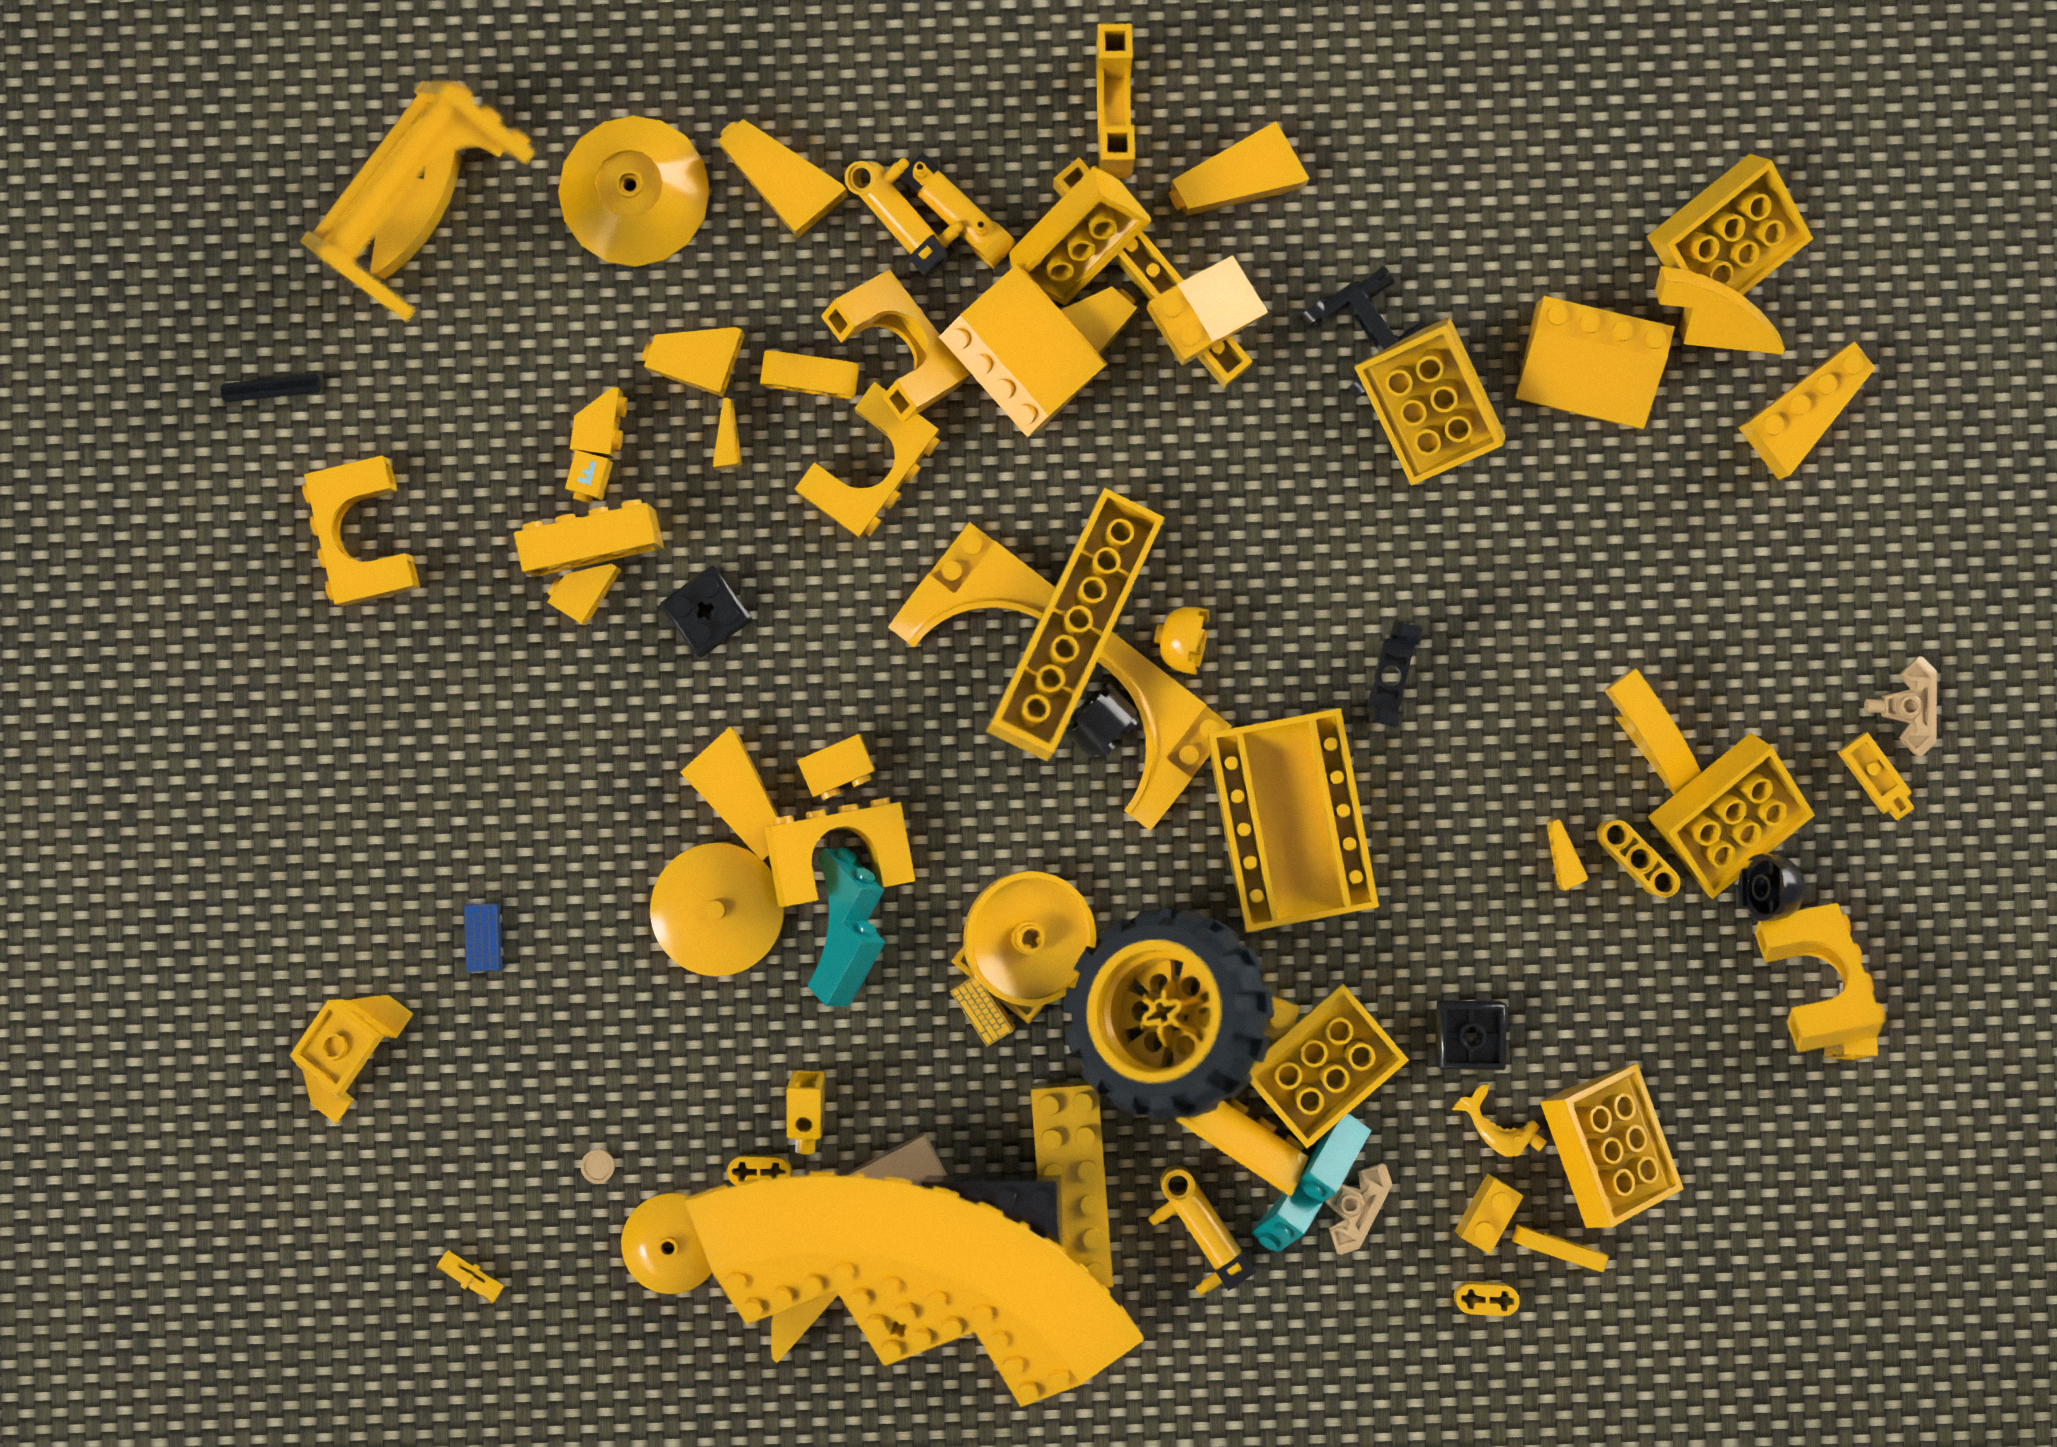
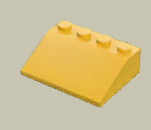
[1647,154,1813,296]
[939,263,1107,437]
[1514,296,1674,430]
[1354,317,1506,486]
[1648,732,1815,899]
[1249,983,1409,1149]
[1540,1063,1684,1228]

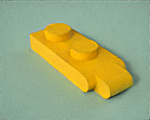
[1837,732,1914,821]

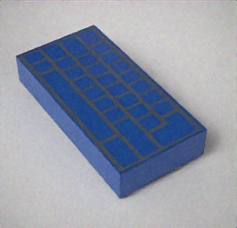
[464,903,502,972]

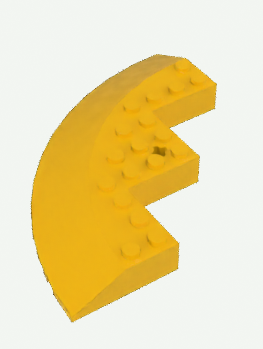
[685,1171,1143,1407]

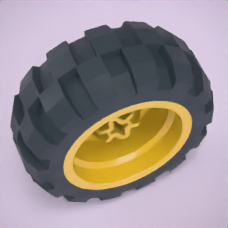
[1063,908,1274,1119]

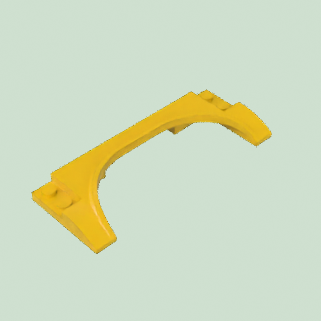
[888,522,1232,831]

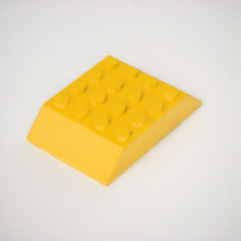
[1208,708,1379,932]

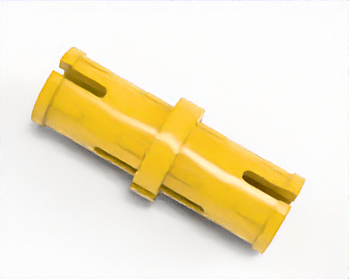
[436,1249,505,1304]

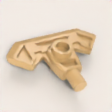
[1864,656,1937,756]
[1324,1163,1392,1255]

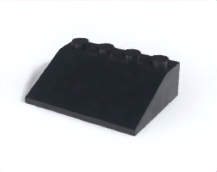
[921,1175,1063,1247]

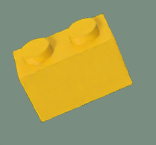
[797,734,876,801]
[1454,1173,1524,1254]

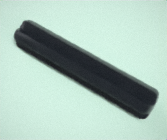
[220,374,321,402]

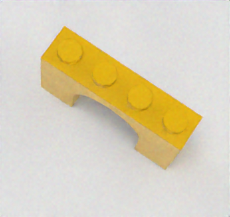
[1096,24,1135,178]
[821,269,970,423]
[795,382,941,539]
[302,456,420,607]
[764,797,915,907]
[1755,903,1885,1052]

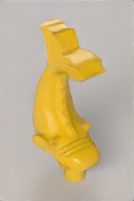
[1452,1084,1547,1157]

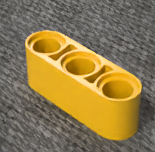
[760,351,860,399]
[1595,819,1680,898]

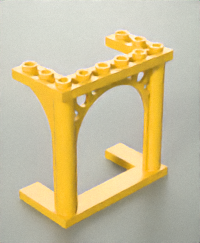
[300,80,535,321]

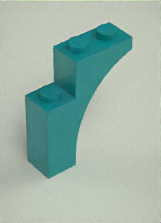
[807,848,886,1006]
[1251,1113,1372,1253]

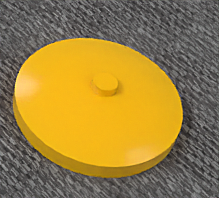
[650,842,785,976]
[963,871,1096,1006]

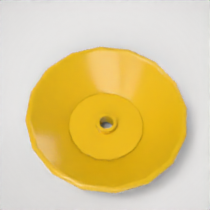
[558,116,710,267]

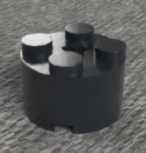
[1064,682,1139,759]

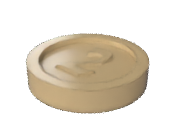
[581,1149,615,1183]

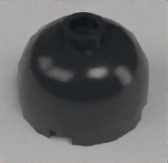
[1738,854,1805,921]

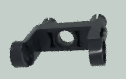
[1299,266,1427,399]
[1366,621,1423,728]

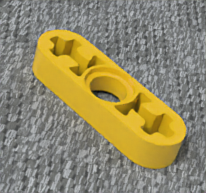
[1511,1224,1609,1272]

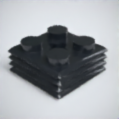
[660,566,753,657]
[1436,1000,1507,1070]

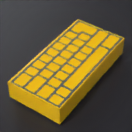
[950,975,1016,1046]

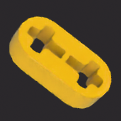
[727,1154,792,1186]
[1453,1281,1520,1316]

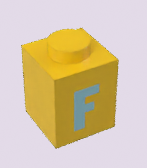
[565,450,613,504]

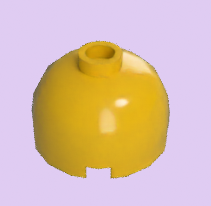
[1154,607,1209,675]

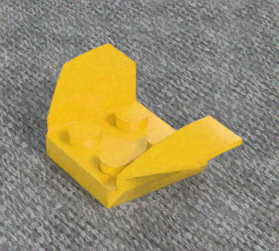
[290,995,413,1124]

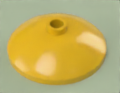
[621,1193,712,1294]

